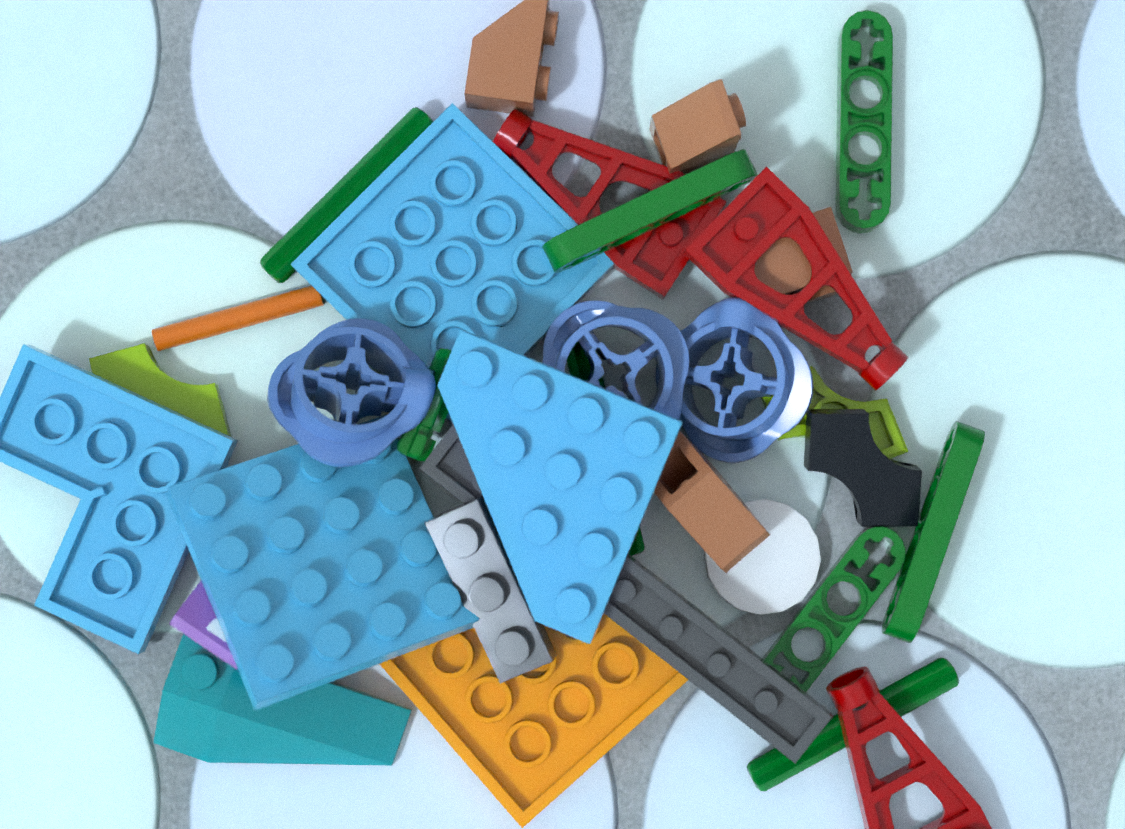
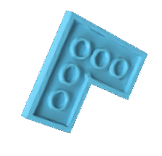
[0,344,238,654]

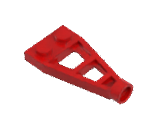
[493,108,726,300]
[683,166,909,391]
[826,667,992,829]

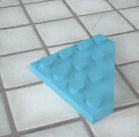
[438,330,683,644]

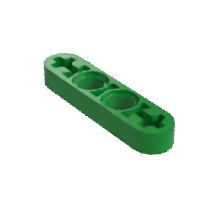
[835,10,893,234]
[542,149,758,273]
[882,421,985,643]
[762,527,906,692]

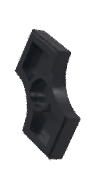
[804,409,922,527]

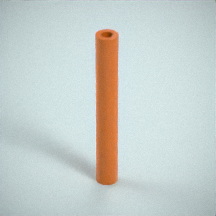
[152,286,324,351]

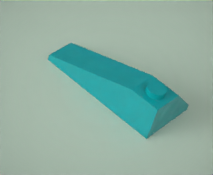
[153,634,412,766]

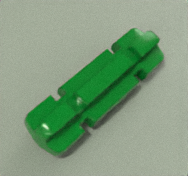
[397,348,452,462]

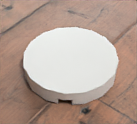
[704,499,821,615]

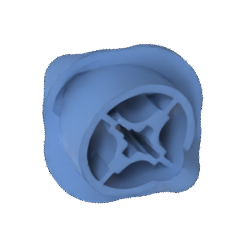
[656,297,813,464]
[542,301,689,420]
[267,318,436,467]

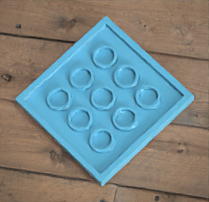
[290,103,614,424]
[167,415,480,710]

